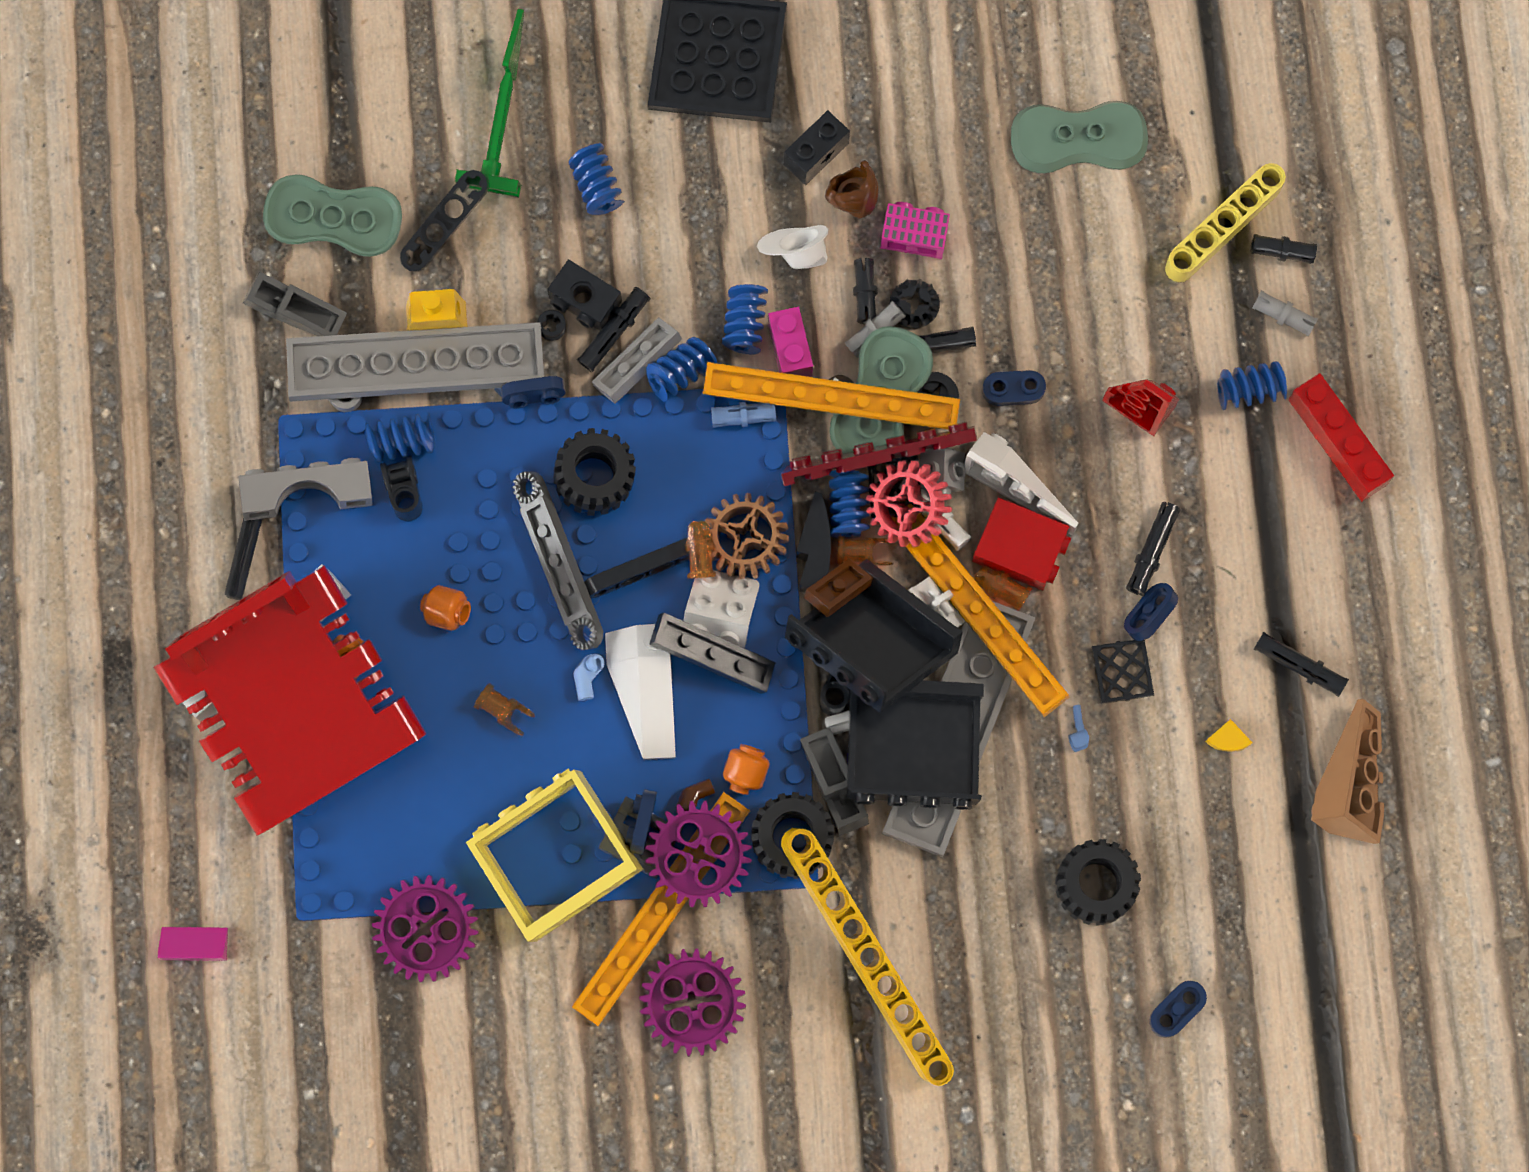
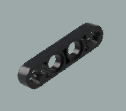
[400,170,490,271]
[584,535,705,598]

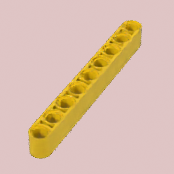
[781,828,954,1086]

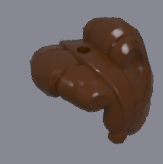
[825,160,879,219]

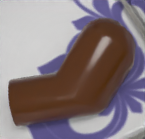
[676,778,715,813]

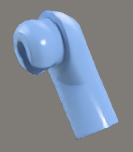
[573,654,604,701]

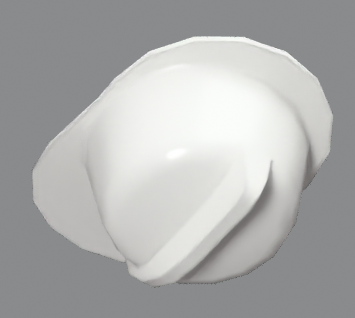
[757,225,829,269]

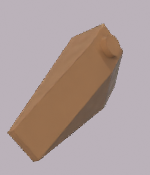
[1311,699,1384,844]

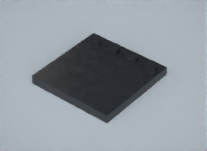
[648,0,787,123]

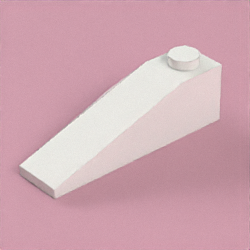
[964,432,1078,535]
[605,624,676,760]

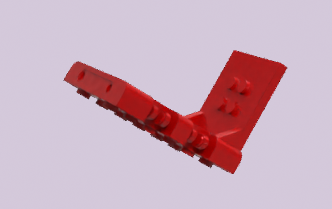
[153,565,426,836]

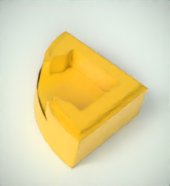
[1205,719,1252,752]

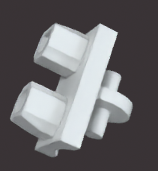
[908,576,965,628]

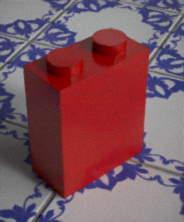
[972,497,1072,591]

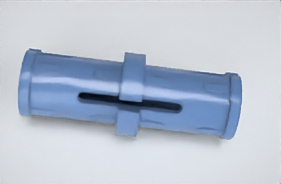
[711,402,776,428]

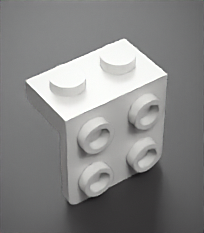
[683,568,759,648]

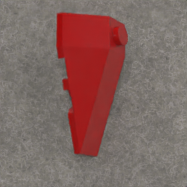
[1102,379,1179,437]

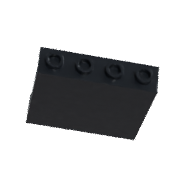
[785,559,963,713]
[847,680,984,810]

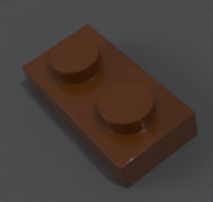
[804,558,873,617]

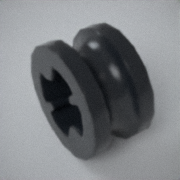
[537,310,566,341]

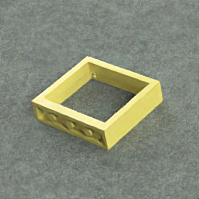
[466,768,644,942]

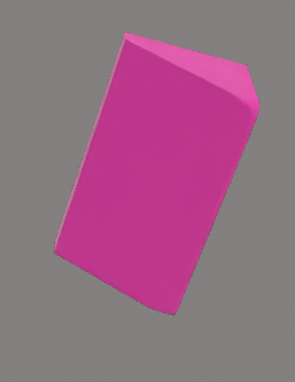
[158,927,228,961]

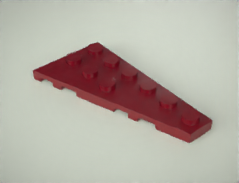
[781,422,977,486]

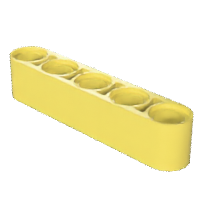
[1165,163,1286,282]

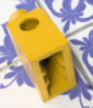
[406,289,468,331]

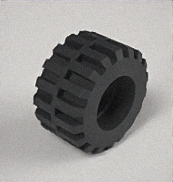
[553,428,636,516]
[752,792,834,879]
[1055,839,1141,926]

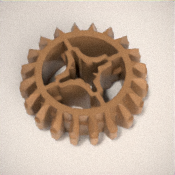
[702,493,789,579]

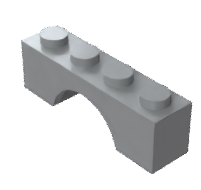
[238,458,372,521]

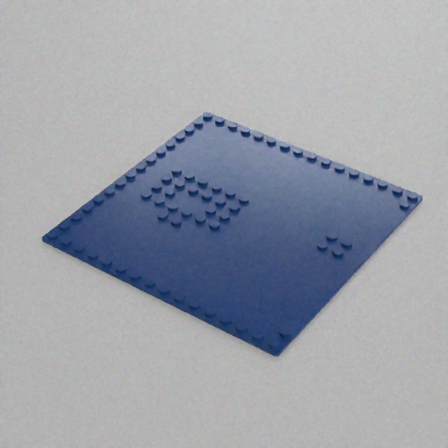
[278,389,819,921]

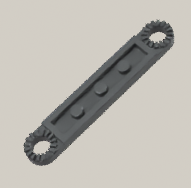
[513,471,603,650]

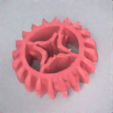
[866,461,952,547]

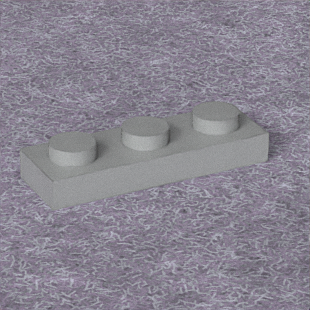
[592,317,682,403]

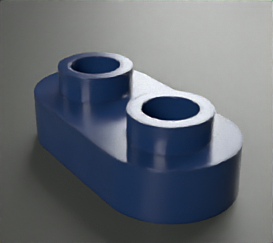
[982,370,1046,406]
[501,376,565,409]
[1124,583,1178,641]
[625,789,657,855]
[1149,981,1207,1038]

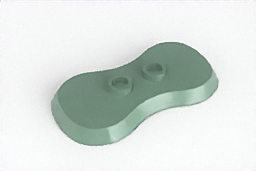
[1011,101,1148,173]
[263,174,402,256]
[829,326,933,453]

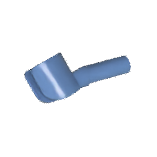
[1068,705,1089,752]

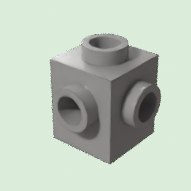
[920,448,965,494]

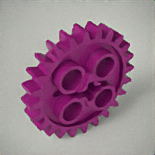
[645,801,752,907]
[371,875,479,982]
[639,948,746,1057]

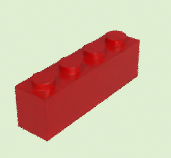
[1288,373,1394,502]

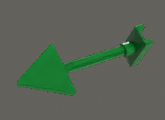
[454,9,524,198]

